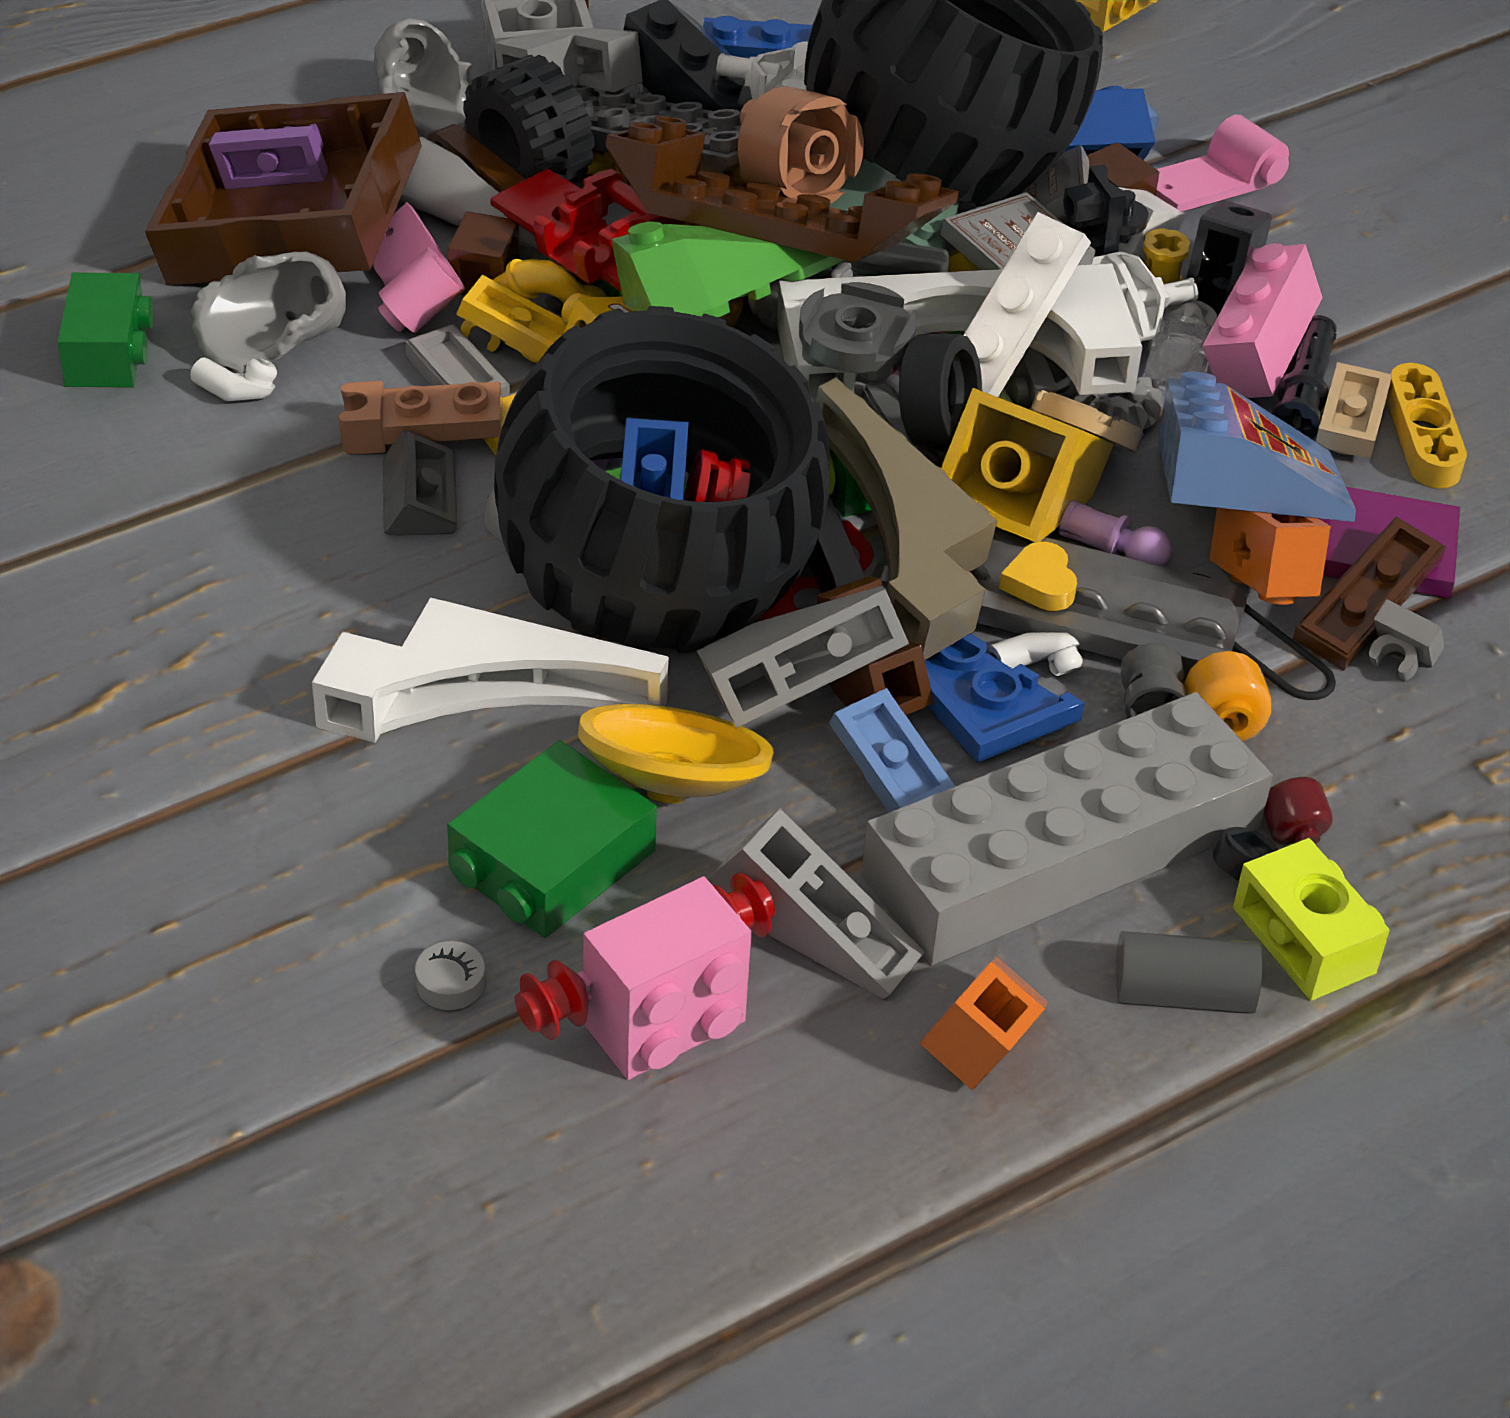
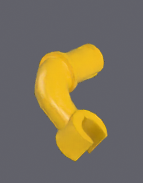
[492,259,607,303]

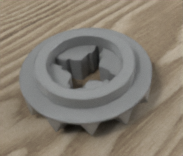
[1072,377,1162,430]

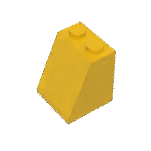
[941,388,1114,542]

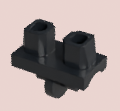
[1063,164,1149,257]

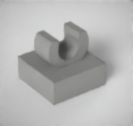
[1369,599,1445,682]

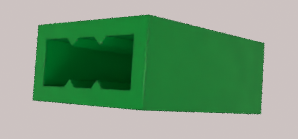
[447,740,657,939]

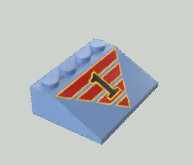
[1158,372,1356,522]

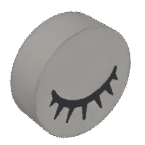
[415,941,485,1010]

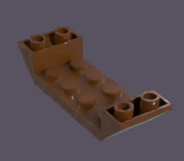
[606,116,959,262]

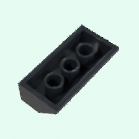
[623,0,752,113]

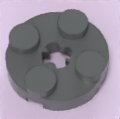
[799,282,917,381]

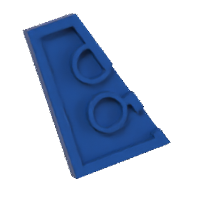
[925,633,1085,763]

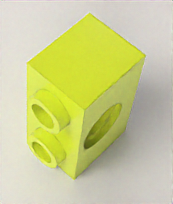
[1233,838,1390,1001]

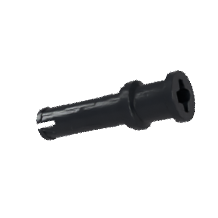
[1271,315,1337,439]

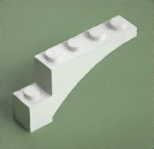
[312,597,669,743]

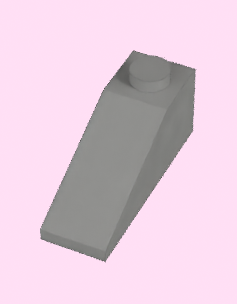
[697,586,909,728]
[707,808,925,999]

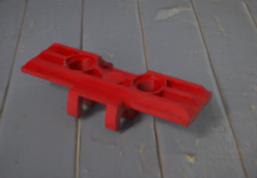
[490,169,684,292]

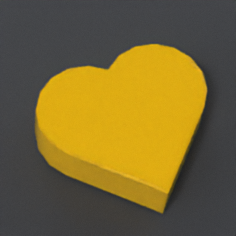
[999,541,1077,611]

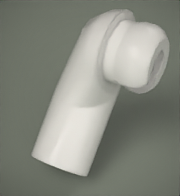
[190,357,277,402]
[986,632,1083,676]

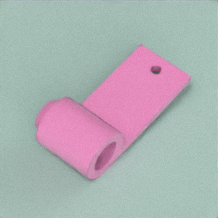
[1156,114,1289,212]
[372,202,465,333]

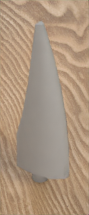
[400,136,538,249]

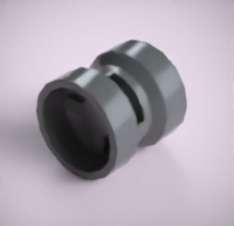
[1120,643,1187,719]

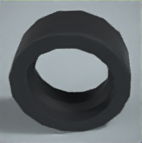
[898,334,982,446]

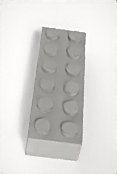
[861,692,1273,966]

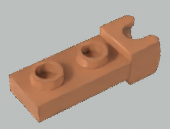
[338,381,503,455]

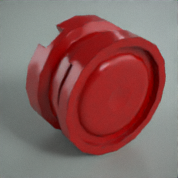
[683,449,750,502]

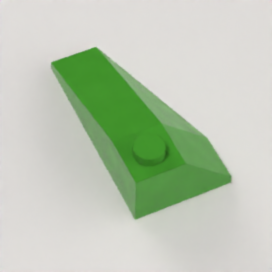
[611,222,845,318]

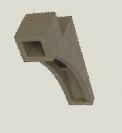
[816,378,997,660]

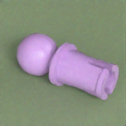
[1059,500,1172,566]

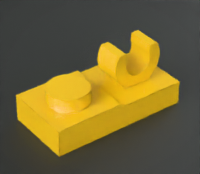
[456,275,567,363]

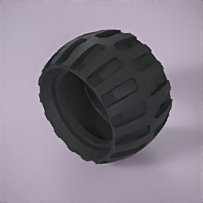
[804,0,1103,207]
[494,306,830,653]

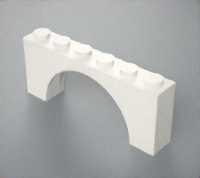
[777,263,1142,403]

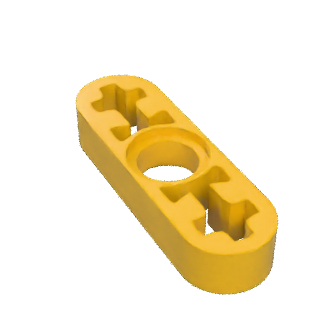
[1386,363,1467,489]

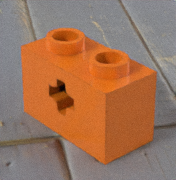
[1209,508,1331,605]

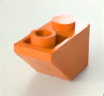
[919,956,1048,1091]

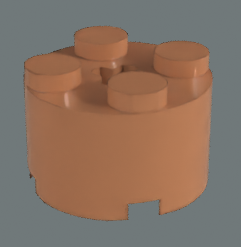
[738,86,864,204]

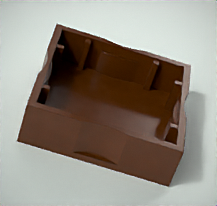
[145,92,422,285]

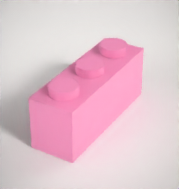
[1202,243,1323,398]

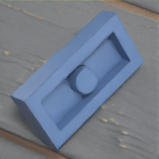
[829,688,955,812]

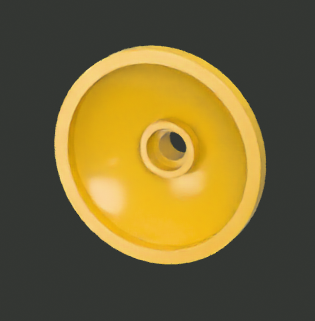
[578,704,773,804]

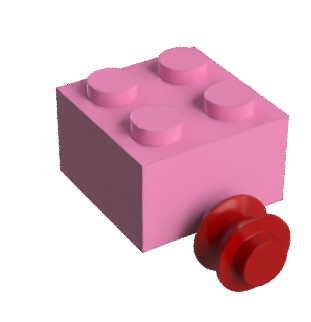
[514,872,775,1080]

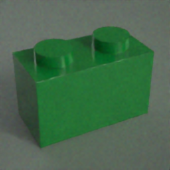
[57,272,153,388]

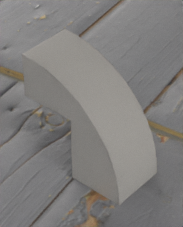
[494,28,643,92]

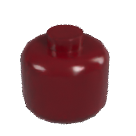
[1263,777,1333,845]

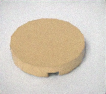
[1030,390,1145,453]

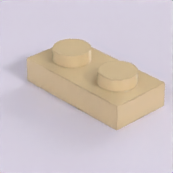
[1316,362,1392,459]

